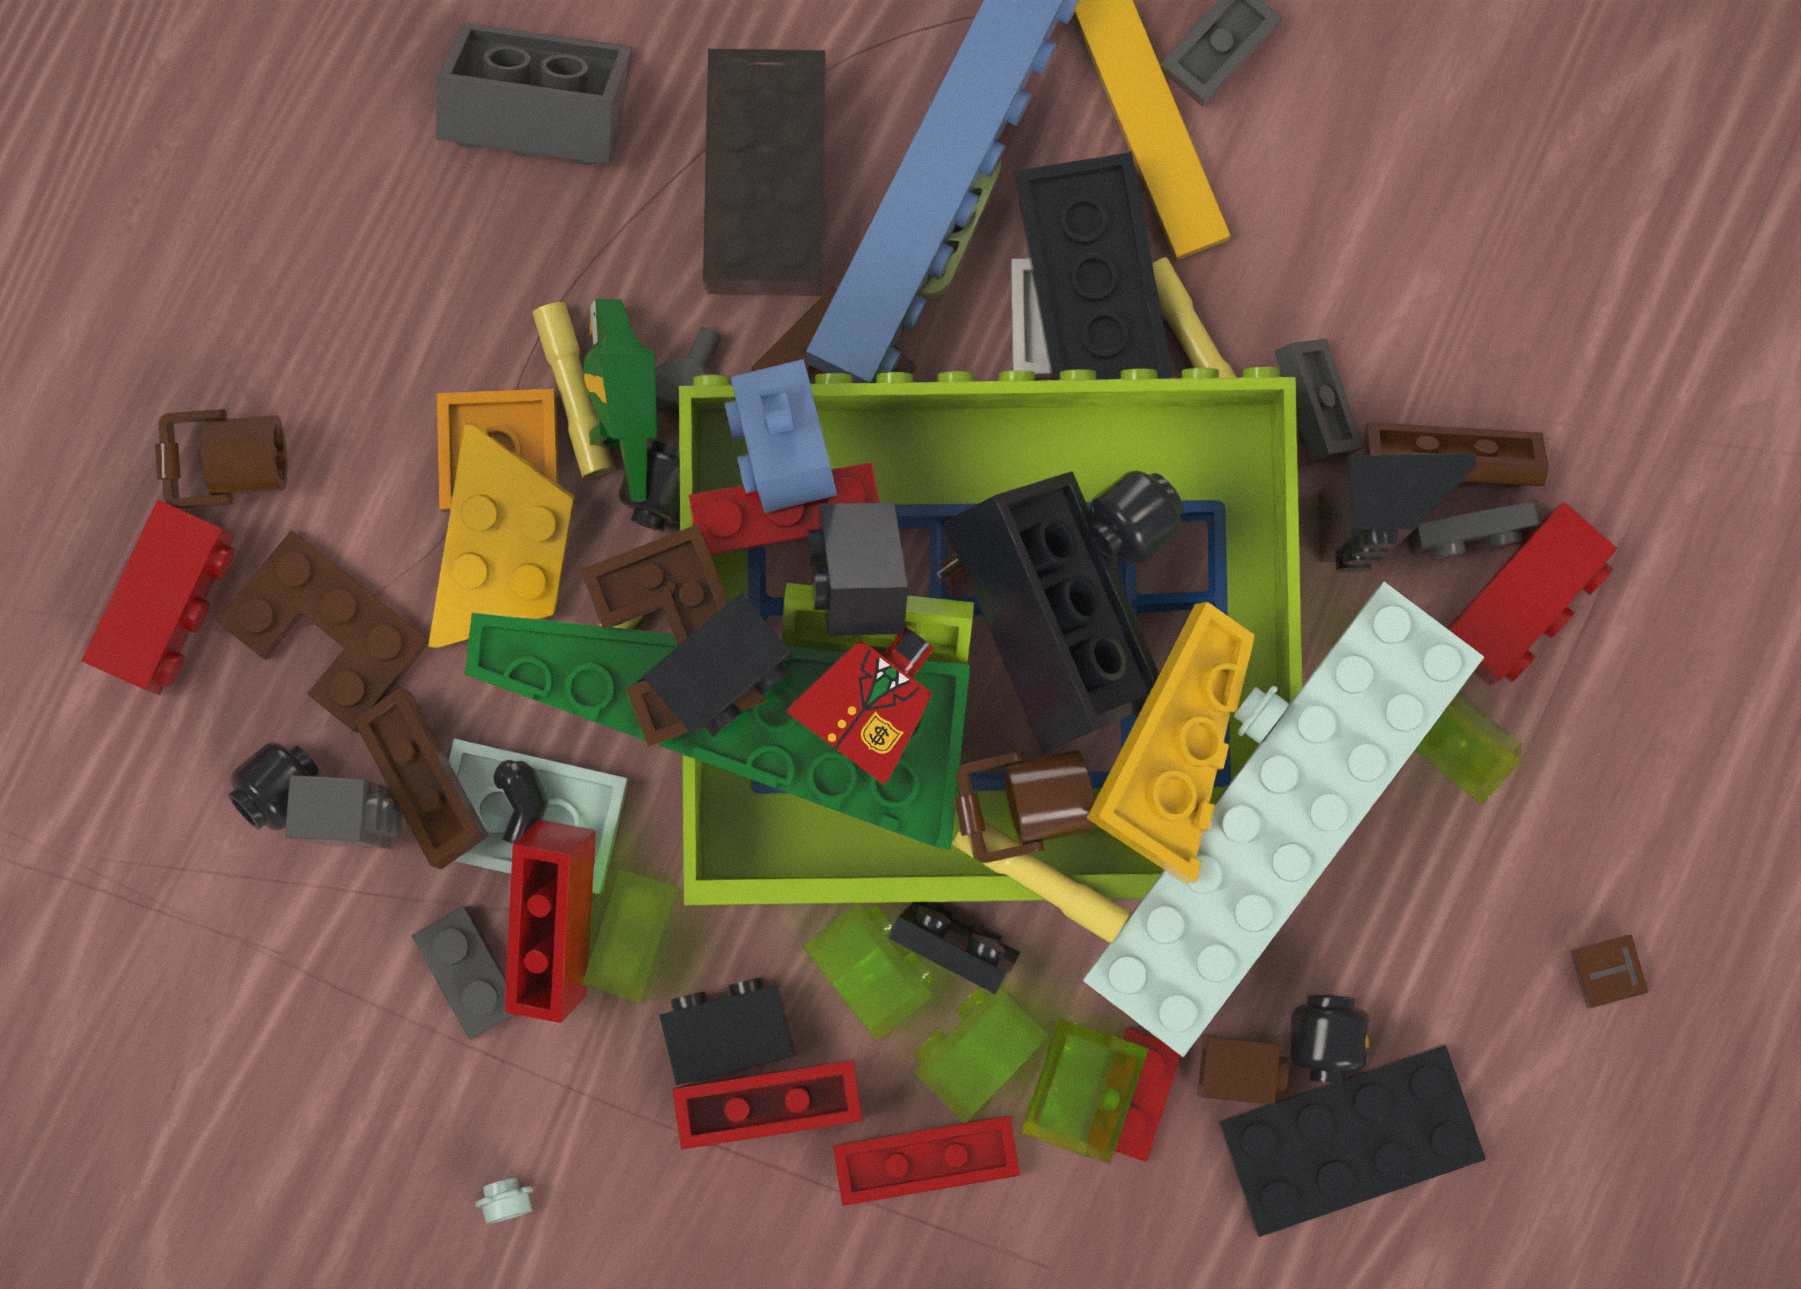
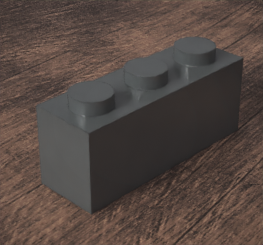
[285,775,403,849]

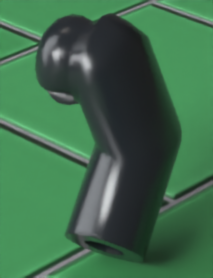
[493,760,548,844]

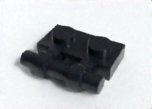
[887,902,1021,994]

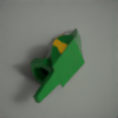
[583,299,657,502]

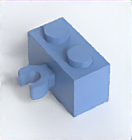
[724,359,837,513]

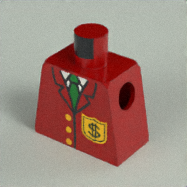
[787,626,935,786]

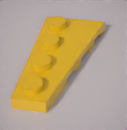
[1087,602,1255,883]

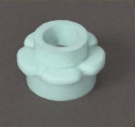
[1233,686,1290,744]
[475,1177,534,1224]

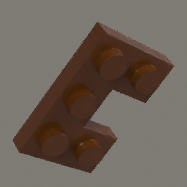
[580,524,768,747]
[216,530,429,733]

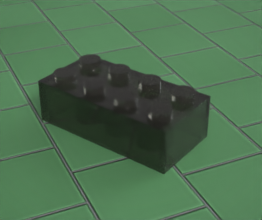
[703,48,827,296]

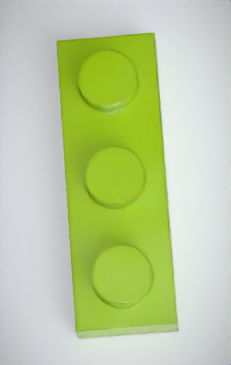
[782,583,974,665]

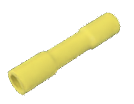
[1152,257,1237,378]
[532,302,616,479]
[952,821,1130,944]

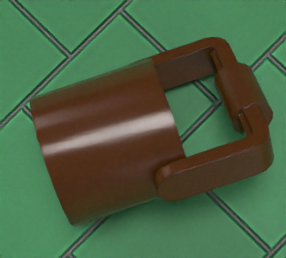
[155,409,288,508]
[953,749,1097,863]

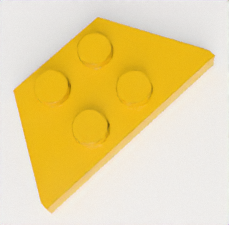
[428,422,575,648]

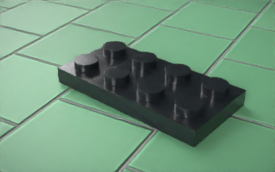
[1015,151,1173,380]
[1218,1045,1486,1237]

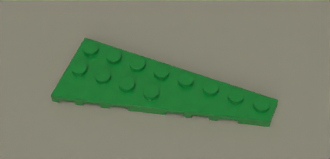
[465,612,970,849]

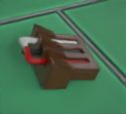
[937,555,966,586]

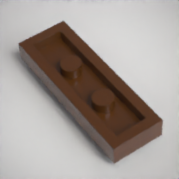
[1364,422,1549,487]
[353,687,489,870]

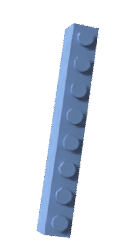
[806,0,1080,383]

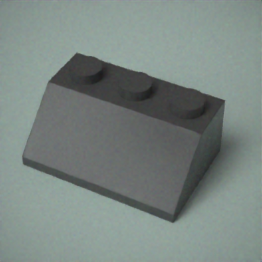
[436,22,632,165]

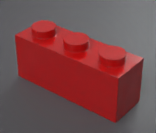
[81,500,235,695]
[1447,502,1618,686]
[504,820,596,1023]
[672,1059,863,1150]

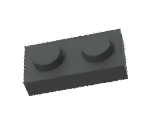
[1160,0,1282,107]
[1274,339,1363,462]
[1409,501,1539,561]
[411,906,515,1039]

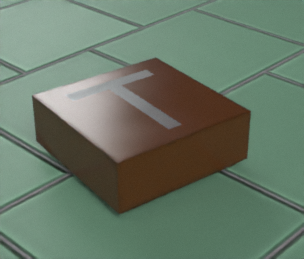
[1570,935,1649,1008]

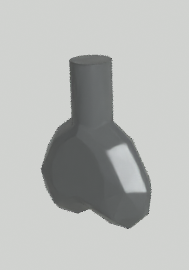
[655,327,722,416]

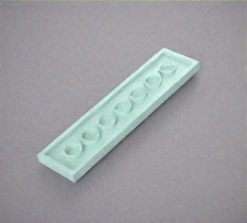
[1081,582,1484,1057]

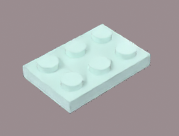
[449,739,629,895]

